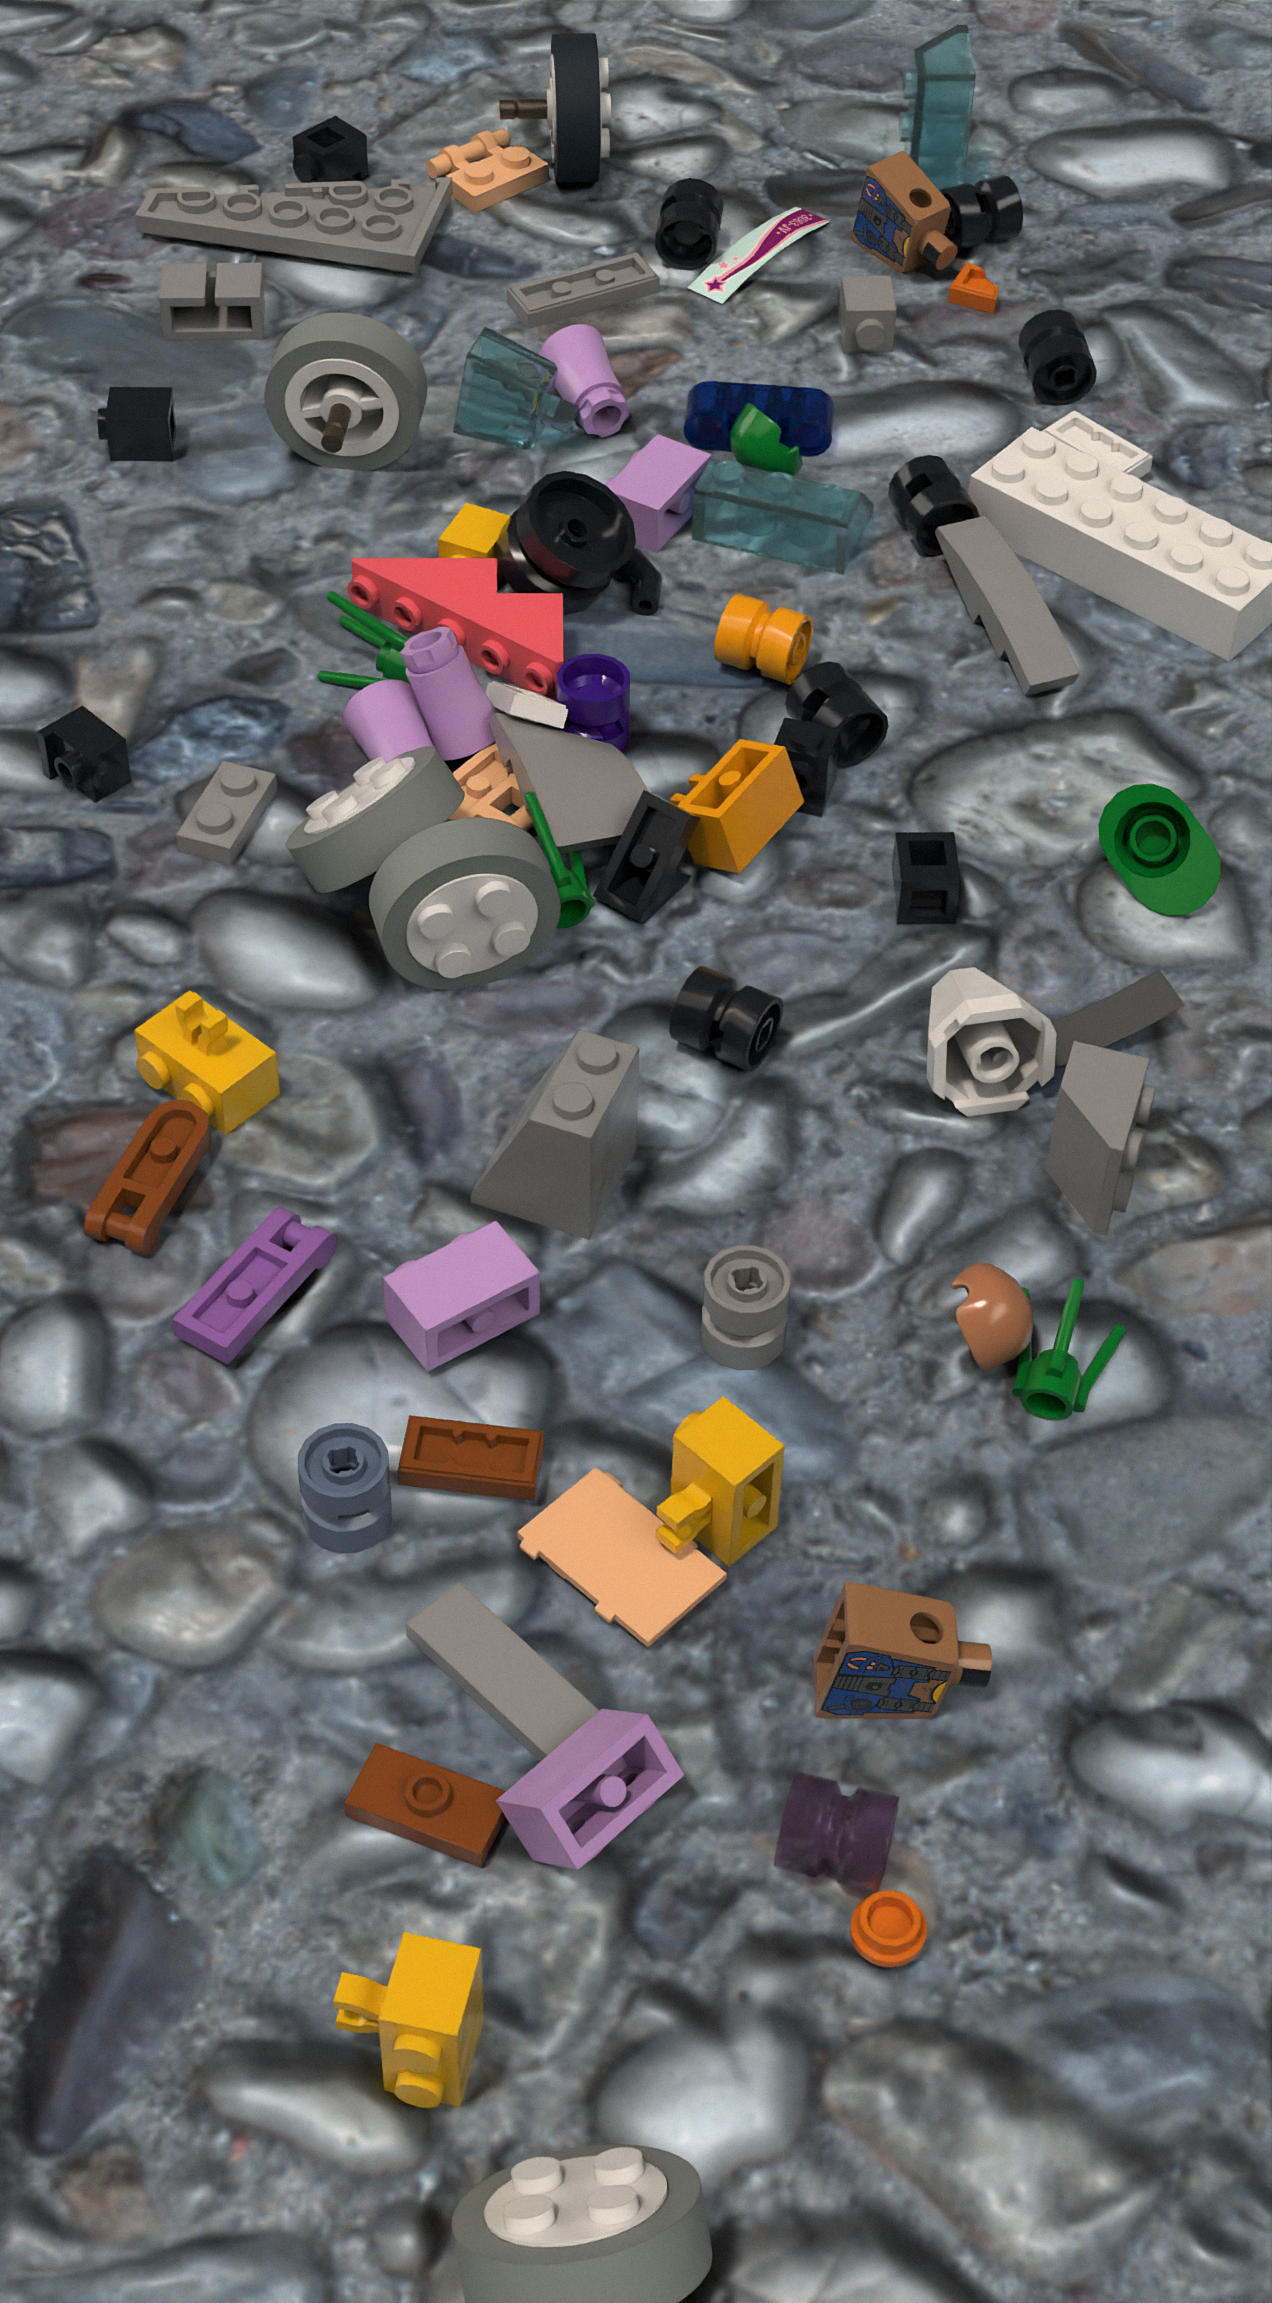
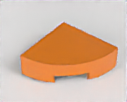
[948,262,998,314]

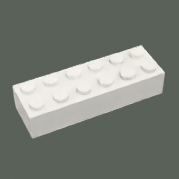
[968,427,1272,662]

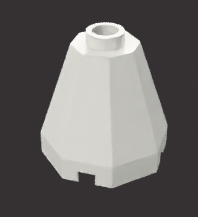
[927,967,1057,1117]

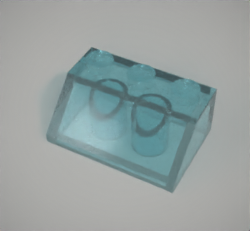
[899,25,976,191]
[692,458,874,575]

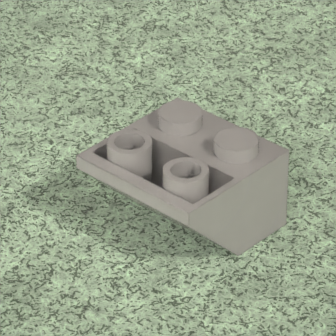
[1045,1041,1156,1235]

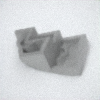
[489,713,648,854]

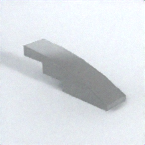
[935,516,1080,696]

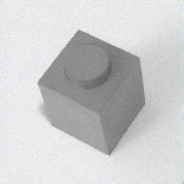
[838,276,897,353]

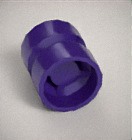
[557,654,630,752]

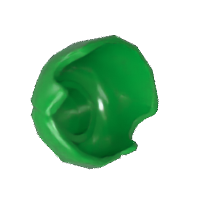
[730,402,803,481]

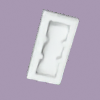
[1041,411,1153,478]
[486,681,569,729]

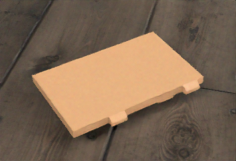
[517,1467,727,1647]

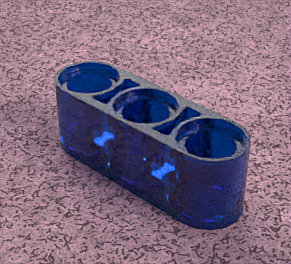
[683,381,834,457]

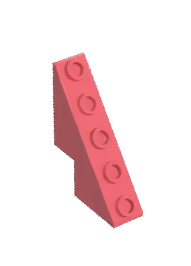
[347,558,564,701]

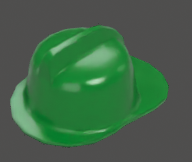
[1098,783,1221,916]

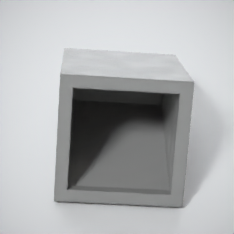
[471,1029,639,1240]

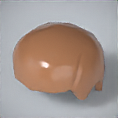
[951,1263,1033,1372]

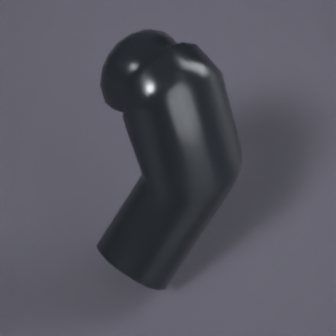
[616,548,662,616]

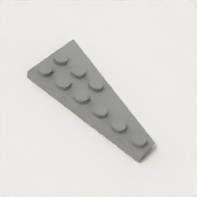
[135,177,453,273]

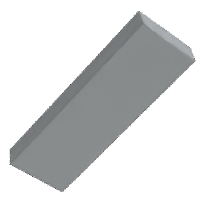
[507,252,660,329]
[406,1582,600,1762]

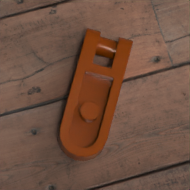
[84,1100,211,1255]

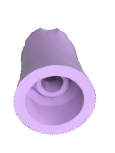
[538,324,629,438]
[400,627,498,761]
[343,680,434,762]

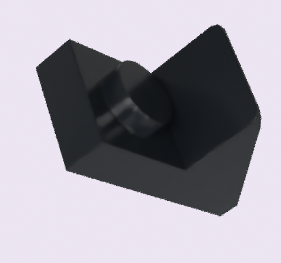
[593,790,701,923]

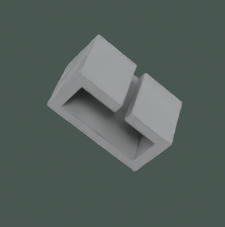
[159,263,265,340]

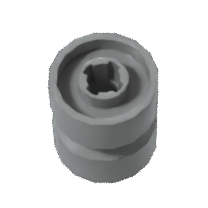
[701,1245,791,1370]

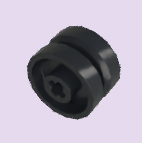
[496,471,636,615]

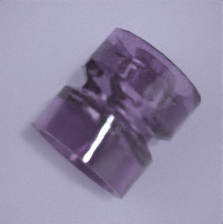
[774,1771,900,1893]

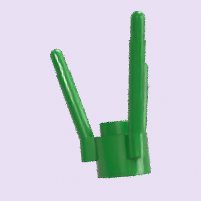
[317,591,411,688]
[525,792,595,929]
[1012,1278,1126,1421]

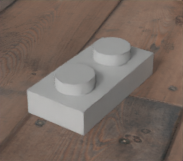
[176,761,277,866]

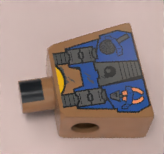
[851,151,958,273]
[813,1581,992,1719]

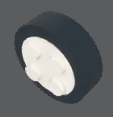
[499,33,611,183]

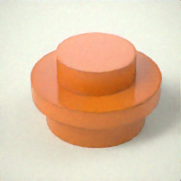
[850,1890,927,1968]

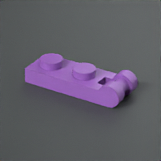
[172,1206,338,1364]

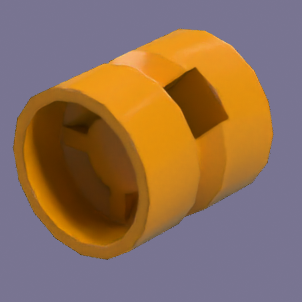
[714,593,814,685]

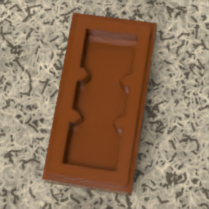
[397,1415,545,1501]
[344,1743,506,1867]

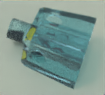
[453,327,579,450]

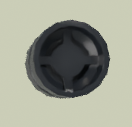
[940,175,1023,251]
[655,178,724,271]
[1018,310,1097,406]
[888,455,980,556]
[785,661,889,768]
[669,966,783,1072]

